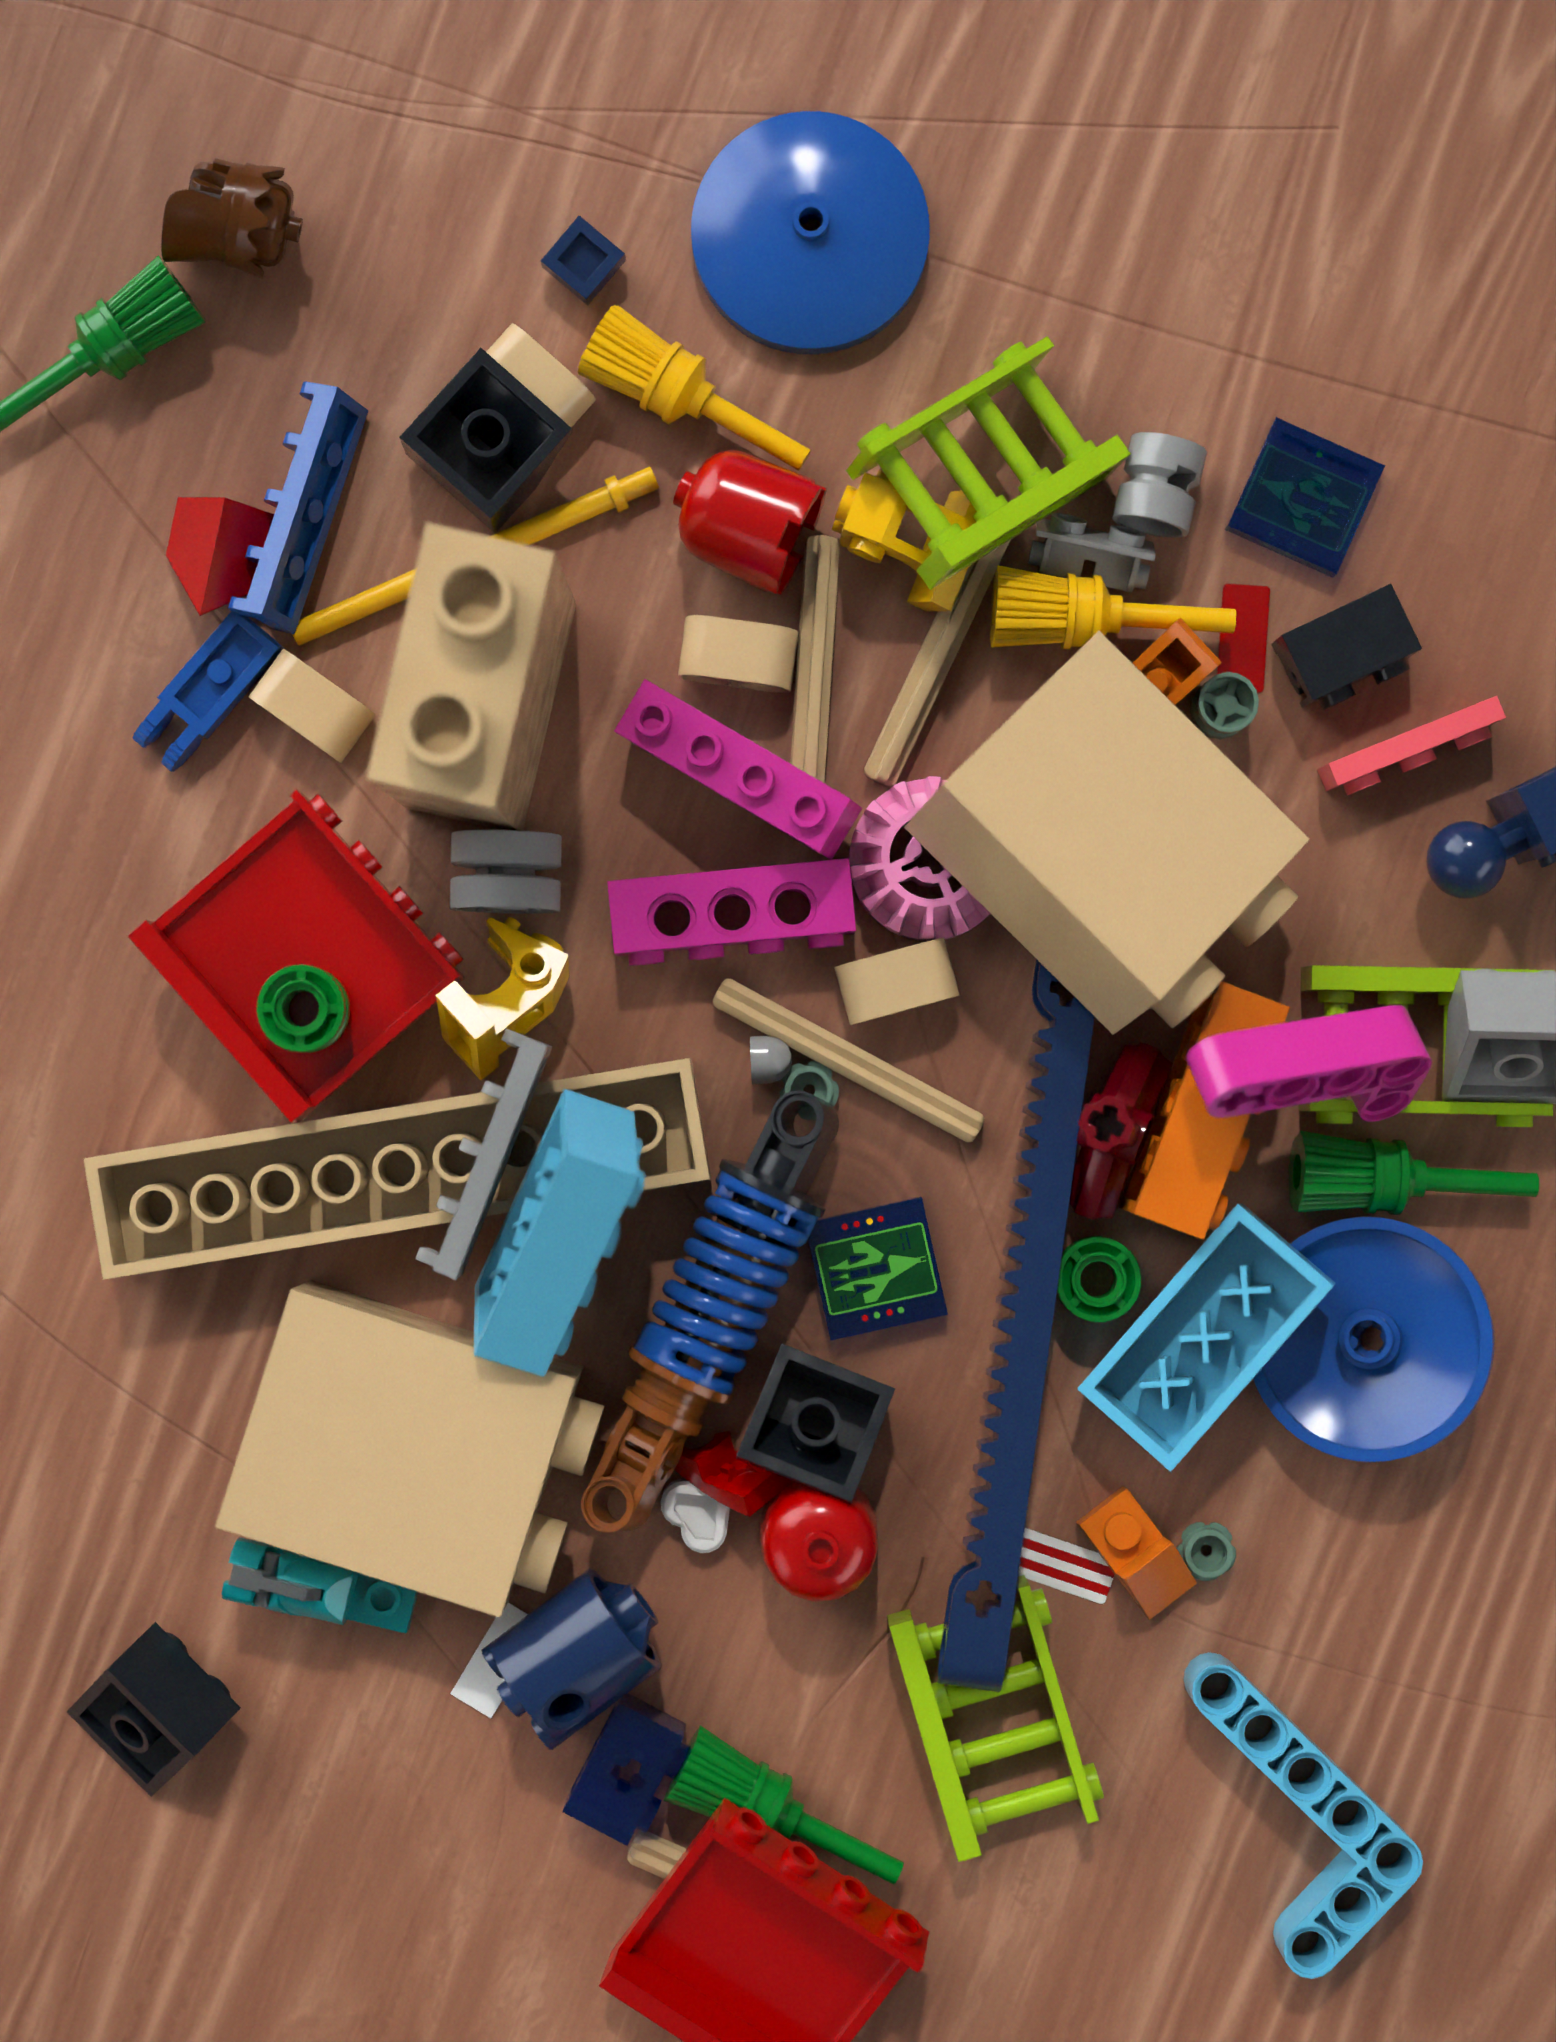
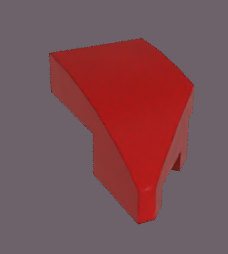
[675,1431,791,1517]

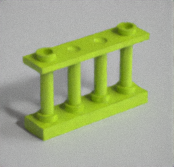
[846,336,1131,590]
[1299,965,1555,1127]
[887,1575,1104,1862]

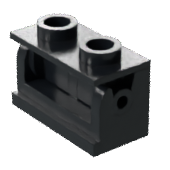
[1271,583,1422,710]

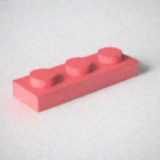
[1317,696,1506,796]

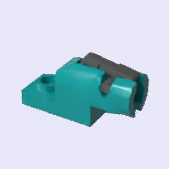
[222,1537,418,1633]

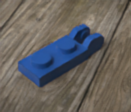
[132,611,285,772]

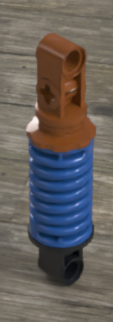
[581,1091,839,1533]

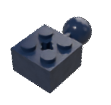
[1426,767,1556,899]

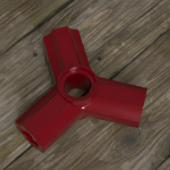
[1069,1042,1173,1220]

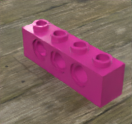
[614,678,862,860]
[607,858,856,966]

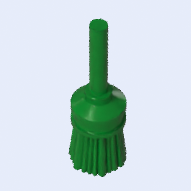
[0,255,206,432]
[1288,1130,1540,1215]
[663,1725,904,1885]

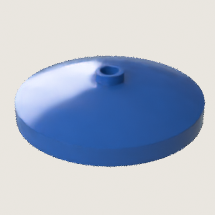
[691,111,930,355]
[1253,1217,1494,1462]

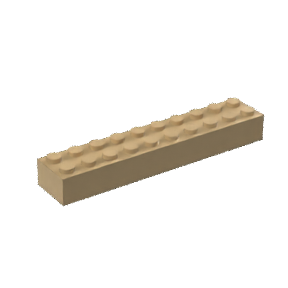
[83,1058,711,1280]

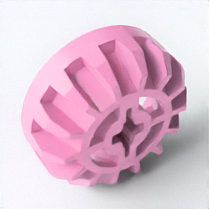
[849,777,991,941]

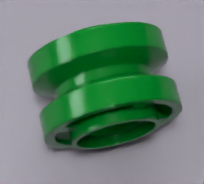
[257,965,350,1052]
[1057,1236,1141,1322]

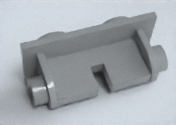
[1028,513,1156,593]

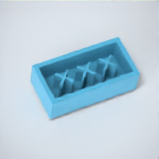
[474,1089,645,1377]
[1077,1203,1336,1472]

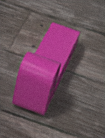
[1186,1005,1433,1122]

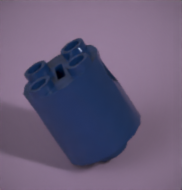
[482,1568,661,1750]

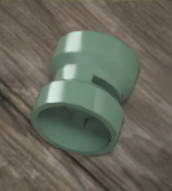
[1190,672,1259,739]

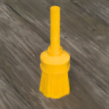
[577,305,811,471]
[990,565,1236,649]

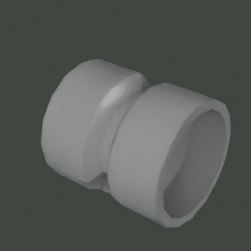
[1112,432,1207,538]

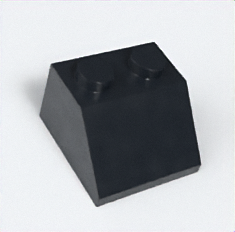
[399,348,572,534]
[736,1343,896,1504]
[67,1622,241,1797]

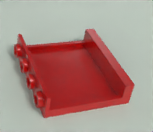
[127,789,465,1123]
[599,1798,930,2042]

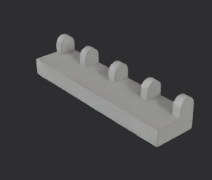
[416,1029,553,1280]

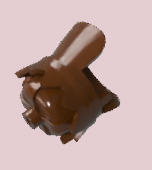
[161,158,303,279]

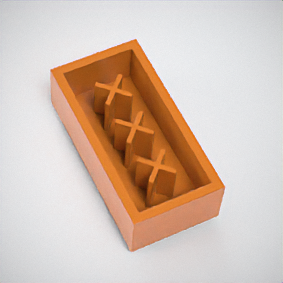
[1119,981,1290,1240]

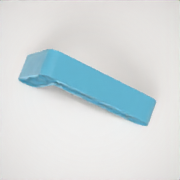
[1183,1652,1423,1979]

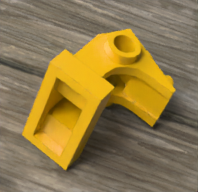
[831,469,977,612]
[436,917,569,1080]

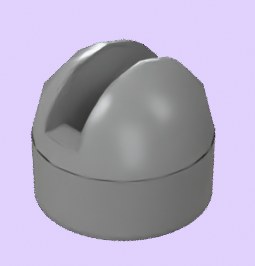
[750,1036,792,1084]

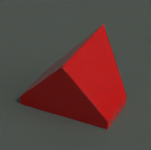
[166,497,274,616]

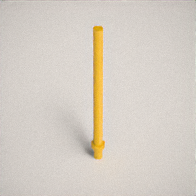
[292,466,659,646]

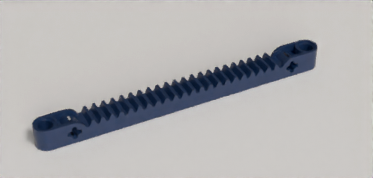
[938,959,1095,1692]

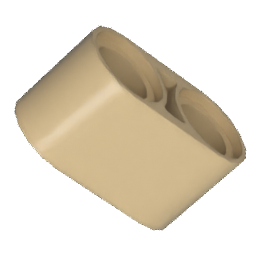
[486,323,596,427]
[678,615,798,693]
[249,648,376,763]
[834,938,960,1025]

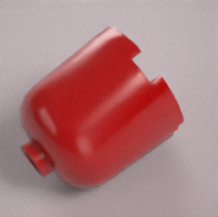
[673,450,827,595]
[759,1480,878,1602]

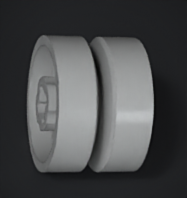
[450,830,562,914]

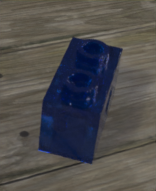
[562,1693,690,1846]

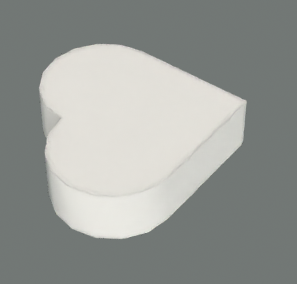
[661,1479,730,1553]

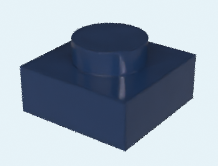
[541,215,626,305]

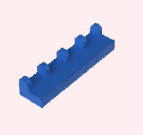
[228,381,369,634]

